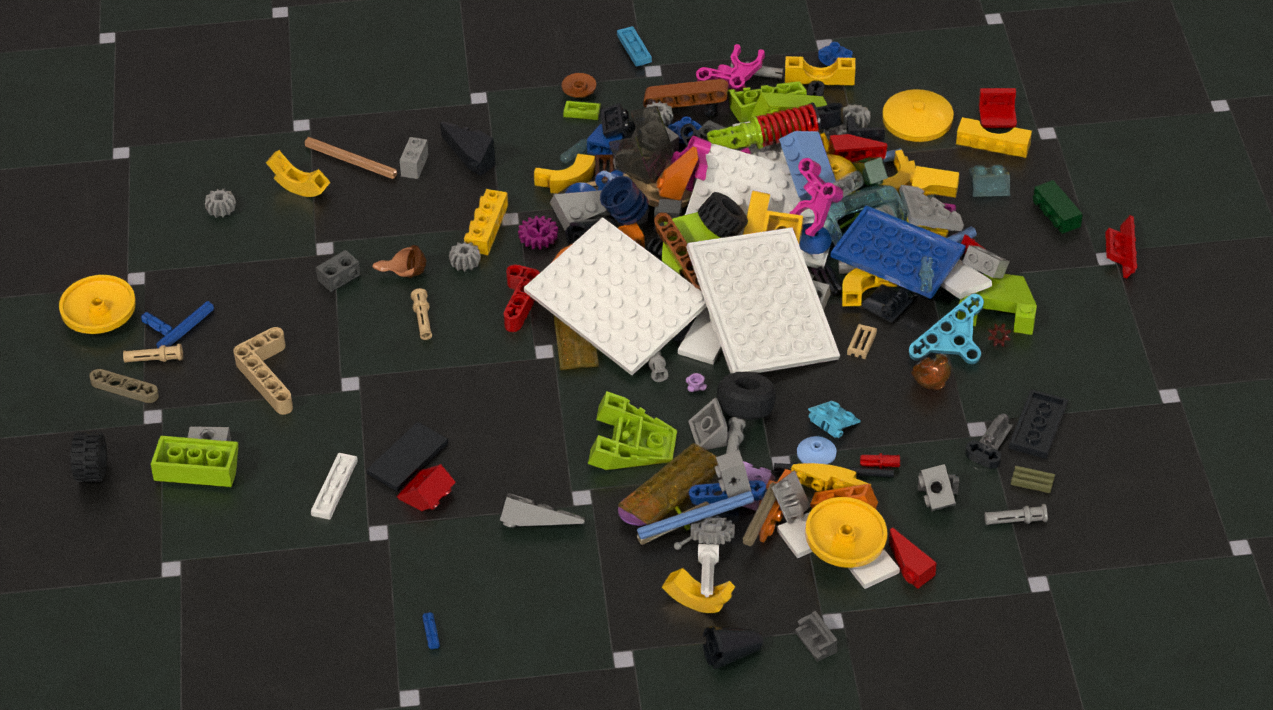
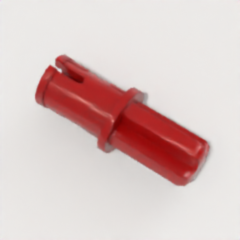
[860,453,900,469]

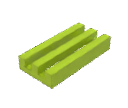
[563,101,601,120]

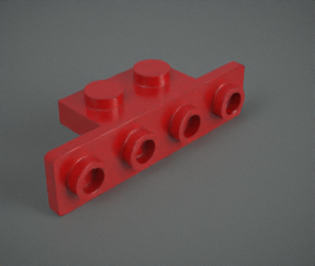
[1105,215,1138,279]

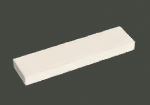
[311,453,358,520]

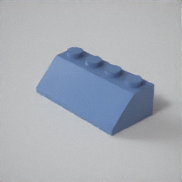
[779,131,836,201]

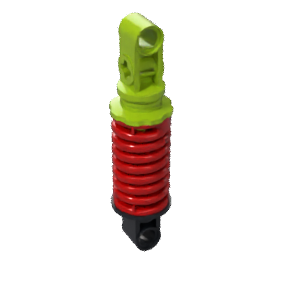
[707,102,844,149]

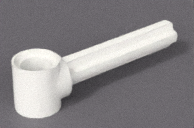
[698,544,719,598]

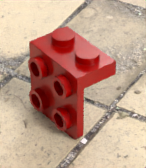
[979,88,1017,128]

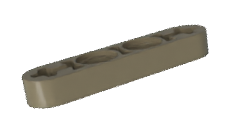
[89,369,159,403]

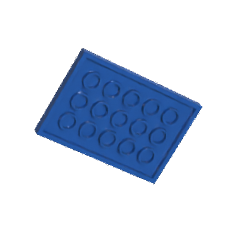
[831,205,966,299]

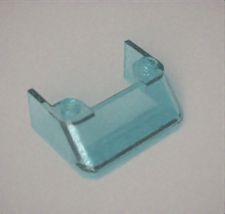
[824,184,908,246]

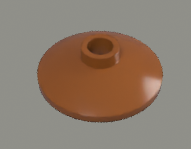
[562,73,596,97]

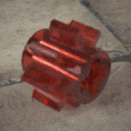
[988,323,1011,346]

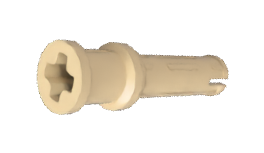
[411,288,432,340]
[123,344,183,363]

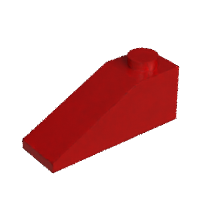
[828,134,887,162]
[889,527,937,588]

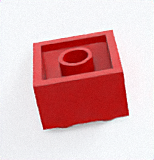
[396,464,455,511]

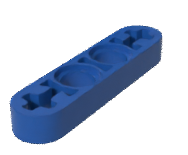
[689,480,767,505]

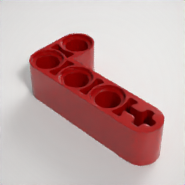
[504,265,540,332]

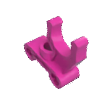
[696,44,765,92]
[670,136,711,192]
[789,158,843,237]

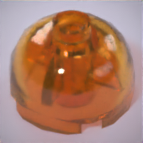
[911,354,951,390]

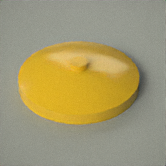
[882,89,954,142]
[59,275,136,334]
[805,497,887,568]

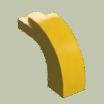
[266,150,330,197]
[876,150,915,205]
[534,154,595,193]
[842,268,897,306]
[662,568,735,613]

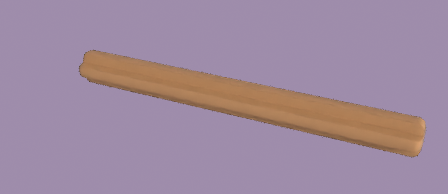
[305,137,397,179]

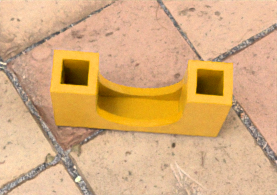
[901,166,959,238]

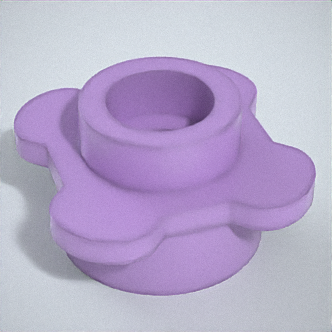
[686,373,707,392]

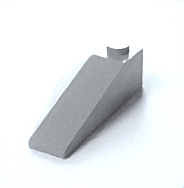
[500,493,585,528]

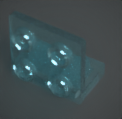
[969,165,1010,197]

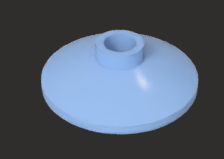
[797,436,836,465]

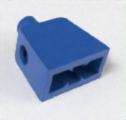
[587,124,625,156]

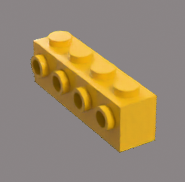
[464,189,508,255]

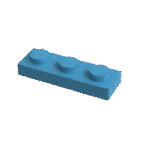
[617,26,652,66]

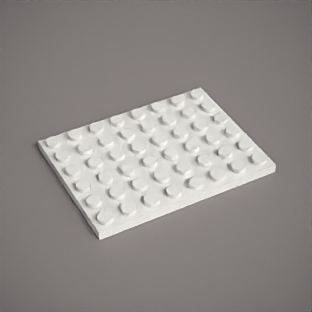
[685,143,844,269]
[524,217,707,375]
[686,228,840,373]

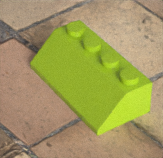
[151,436,238,487]

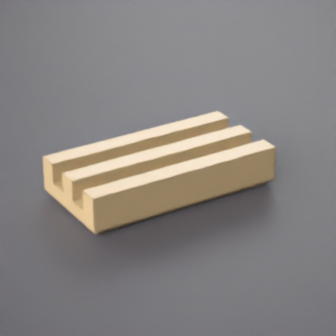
[847,324,877,359]

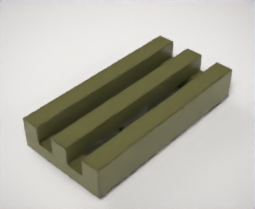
[1011,466,1055,493]

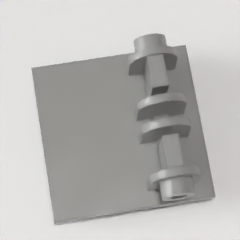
[771,471,811,524]

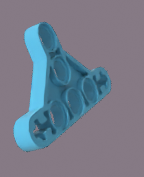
[909,294,984,364]

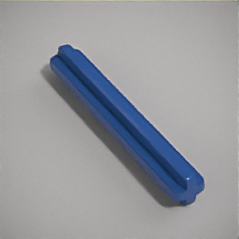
[156,301,214,348]

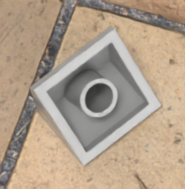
[688,398,728,451]

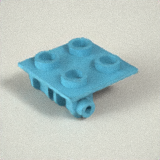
[808,401,861,438]

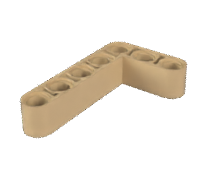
[234,327,293,415]

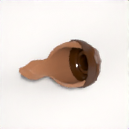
[372,245,427,278]

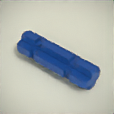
[141,312,172,336]
[422,612,440,650]

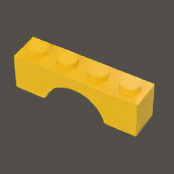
[785,56,855,85]
[956,117,1032,158]

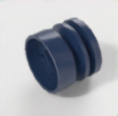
[600,176,649,225]

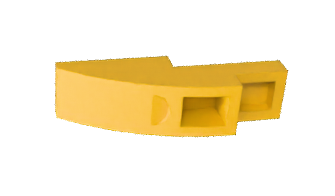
[791,463,871,491]

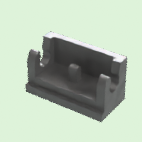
[795,611,837,662]

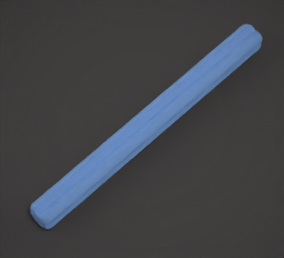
[637,491,754,539]

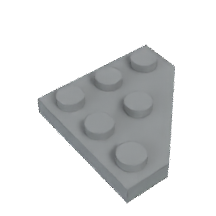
[899,185,964,231]

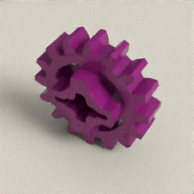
[518,216,558,249]

